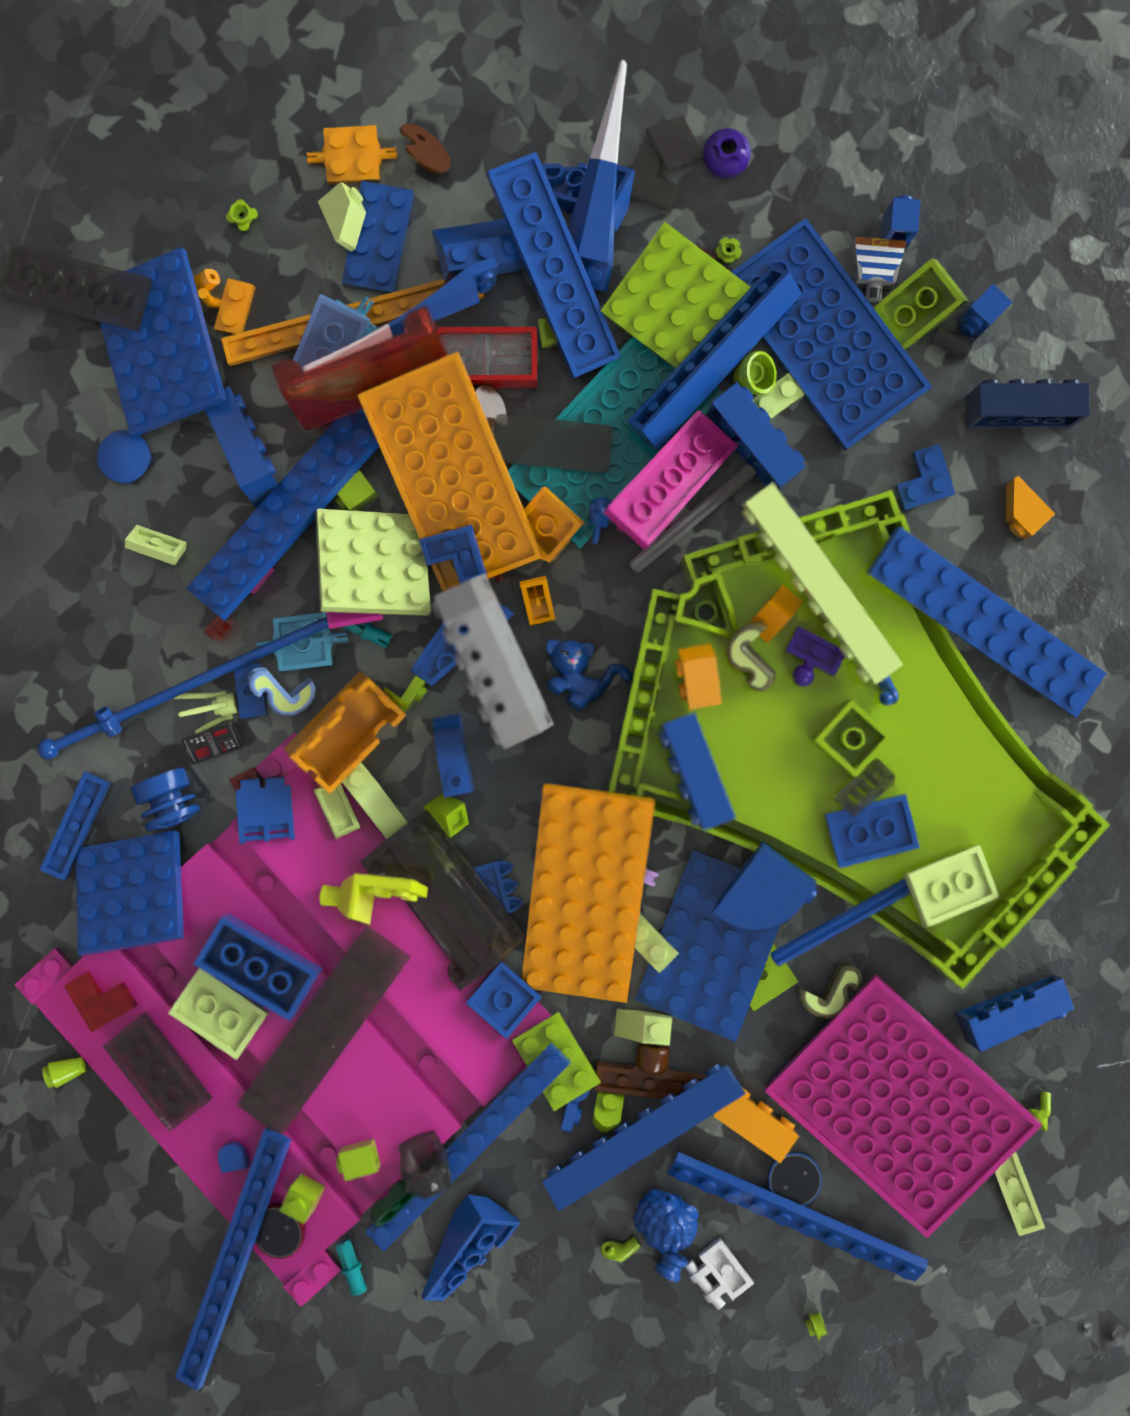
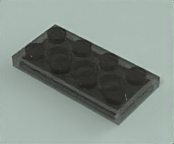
[103,1012,212,1132]

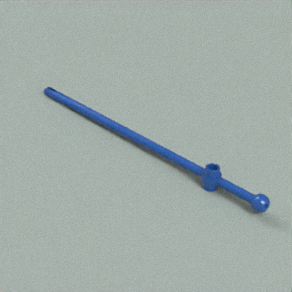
[37,617,329,760]

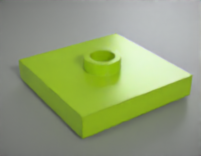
[750,943,798,1011]

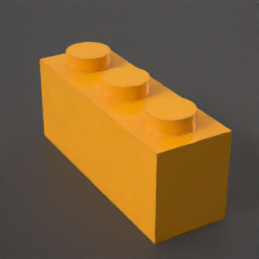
[713,1087,799,1163]

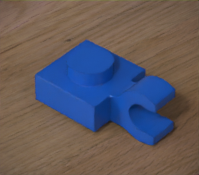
[561,1090,589,1132]

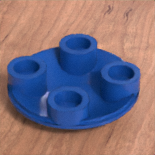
[97,430,152,484]

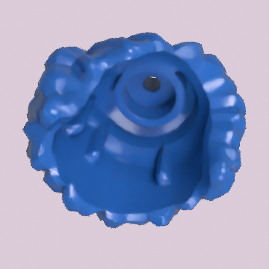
[633,1189,699,1254]

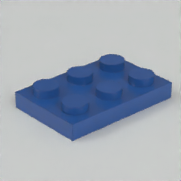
[824,794,920,868]

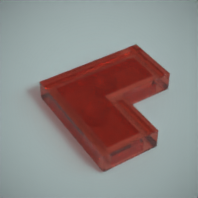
[64,971,138,1032]

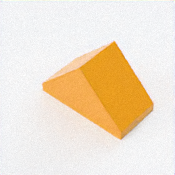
[520,576,556,626]
[749,584,803,643]

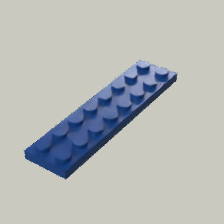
[486,152,621,379]

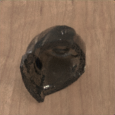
[399,1130,451,1198]

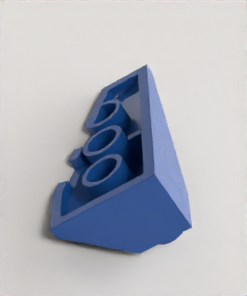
[421,1195,521,1301]

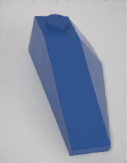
[542,163,635,232]

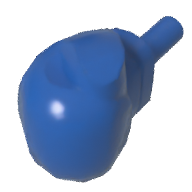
[589,497,613,544]

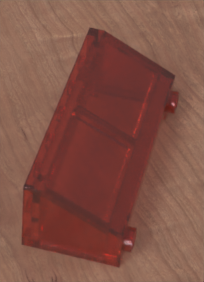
[271,305,449,431]

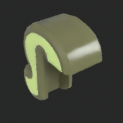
[727,622,776,691]
[797,963,862,1019]

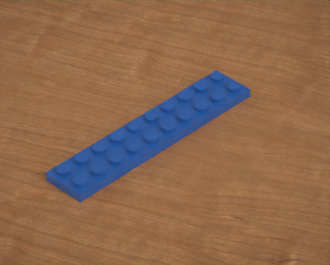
[186,396,379,621]
[867,527,1106,718]

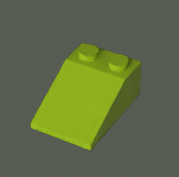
[873,258,969,350]

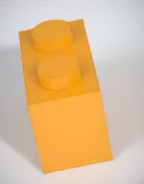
[675,643,722,710]

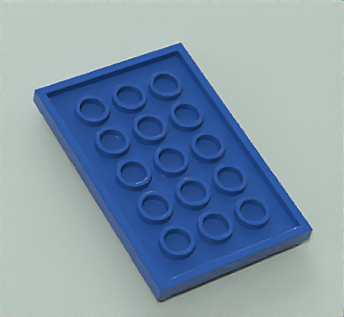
[90,247,227,436]
[635,850,780,1042]

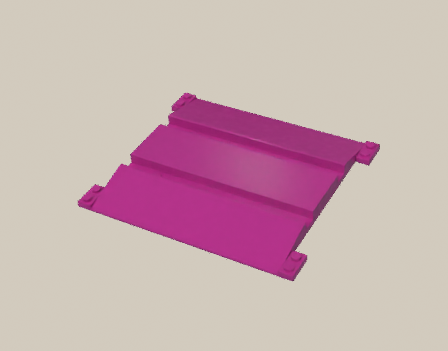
[14,732,551,1307]

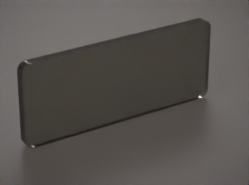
[494,414,613,474]

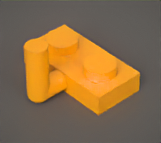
[198,278,255,335]

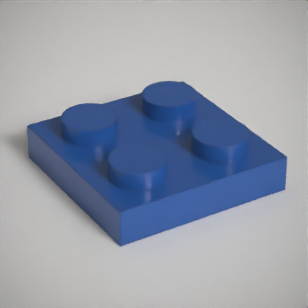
[465,961,541,1039]

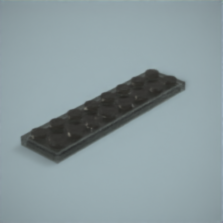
[237,925,411,1135]

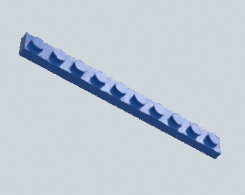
[365,1042,571,1252]
[175,1127,292,1391]
[667,1152,928,1282]

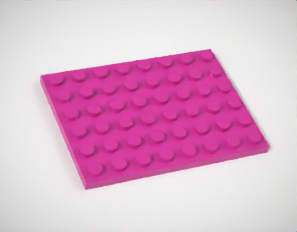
[765,974,1042,1238]

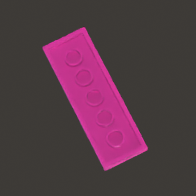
[603,410,738,550]

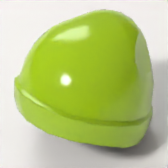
[732,351,777,395]

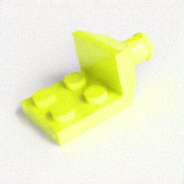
[320,874,428,925]

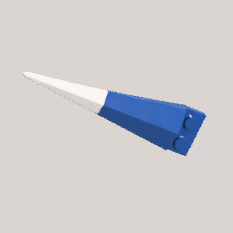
[568,60,627,292]
[302,256,498,374]

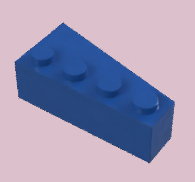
[955,975,1074,1052]

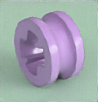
[644,868,659,886]

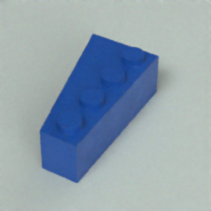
[205,386,279,508]

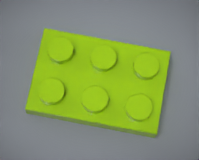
[512,1011,601,1111]

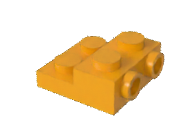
[524,486,585,563]

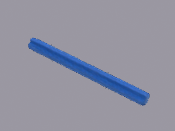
[771,878,911,966]

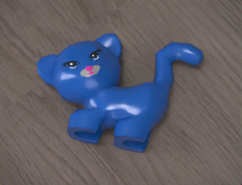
[546,639,633,711]

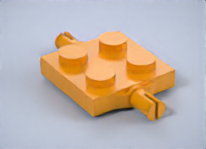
[307,125,397,185]

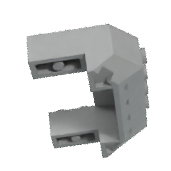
[431,574,554,749]

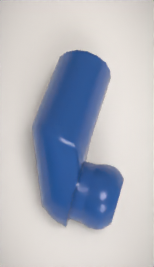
[878,675,899,706]

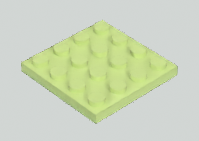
[316,509,431,616]

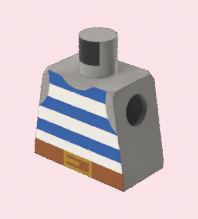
[850,236,906,303]

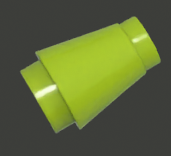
[42,1057,86,1088]

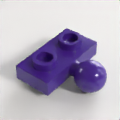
[785,626,845,687]

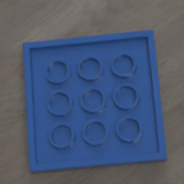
[76,830,184,956]

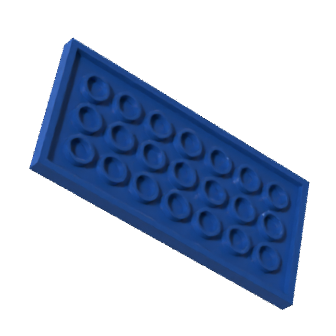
[731,218,932,451]

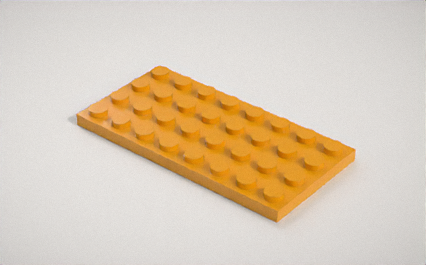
[357,352,543,592]
[522,784,655,1003]

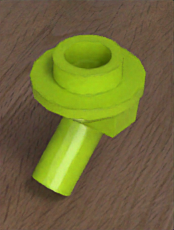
[1027,1092,1051,1132]

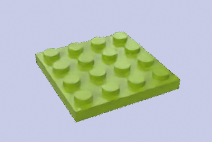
[600,222,751,369]

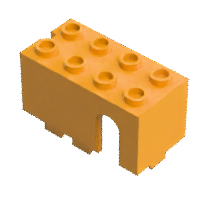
[284,671,406,794]

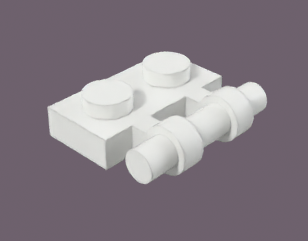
[685,1237,754,1310]

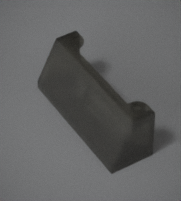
[360,810,526,991]

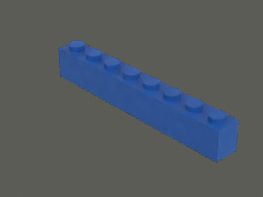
[627,265,802,451]
[542,1064,746,1211]

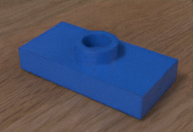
[234,662,268,719]

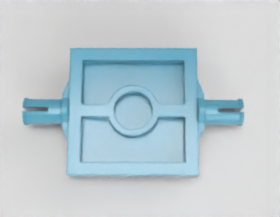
[257,612,349,672]

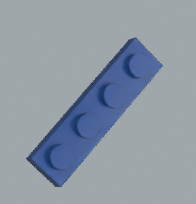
[40,772,111,881]

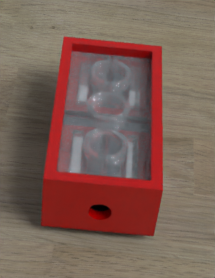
[429,327,537,388]

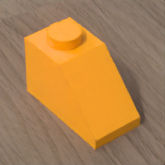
[1006,476,1055,540]

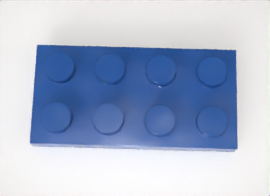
[342,181,414,294]

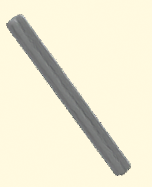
[629,464,756,574]

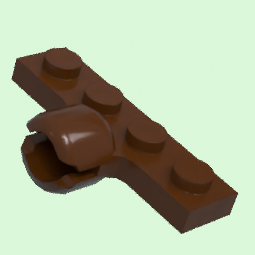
[594,1043,705,1099]

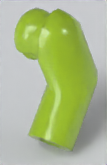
[601,1236,642,1262]

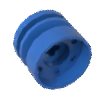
[130,768,201,831]

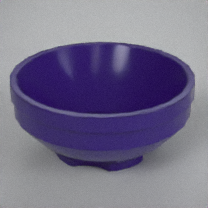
[703,128,751,178]

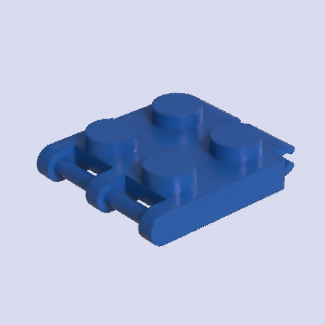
[235,777,295,845]

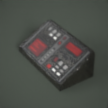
[181,722,244,765]

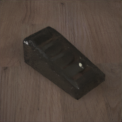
[834,758,895,818]

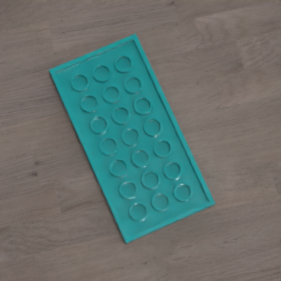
[508,337,724,549]

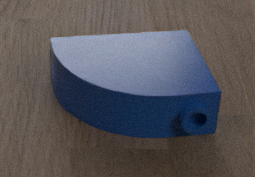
[433,713,475,797]
[713,842,817,930]

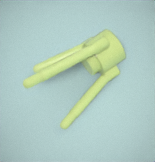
[174,690,238,734]

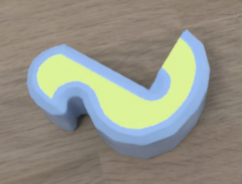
[248,667,316,716]

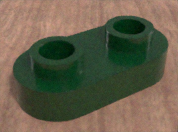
[370,1180,417,1227]

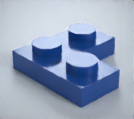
[895,444,956,511]
[419,524,487,584]

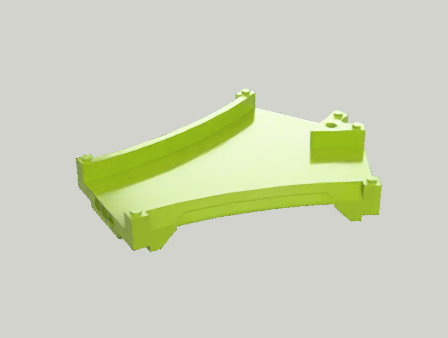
[607,490,1110,989]

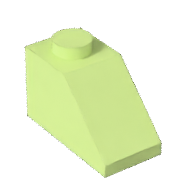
[318,182,366,252]
[614,1008,672,1045]

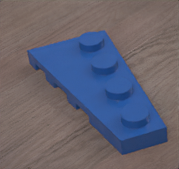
[410,602,515,686]

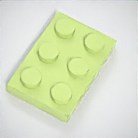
[904,845,999,927]
[169,968,269,1060]

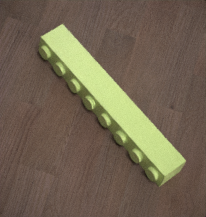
[742,483,903,684]

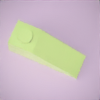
[341,763,410,843]

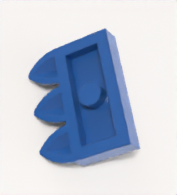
[471,860,524,920]

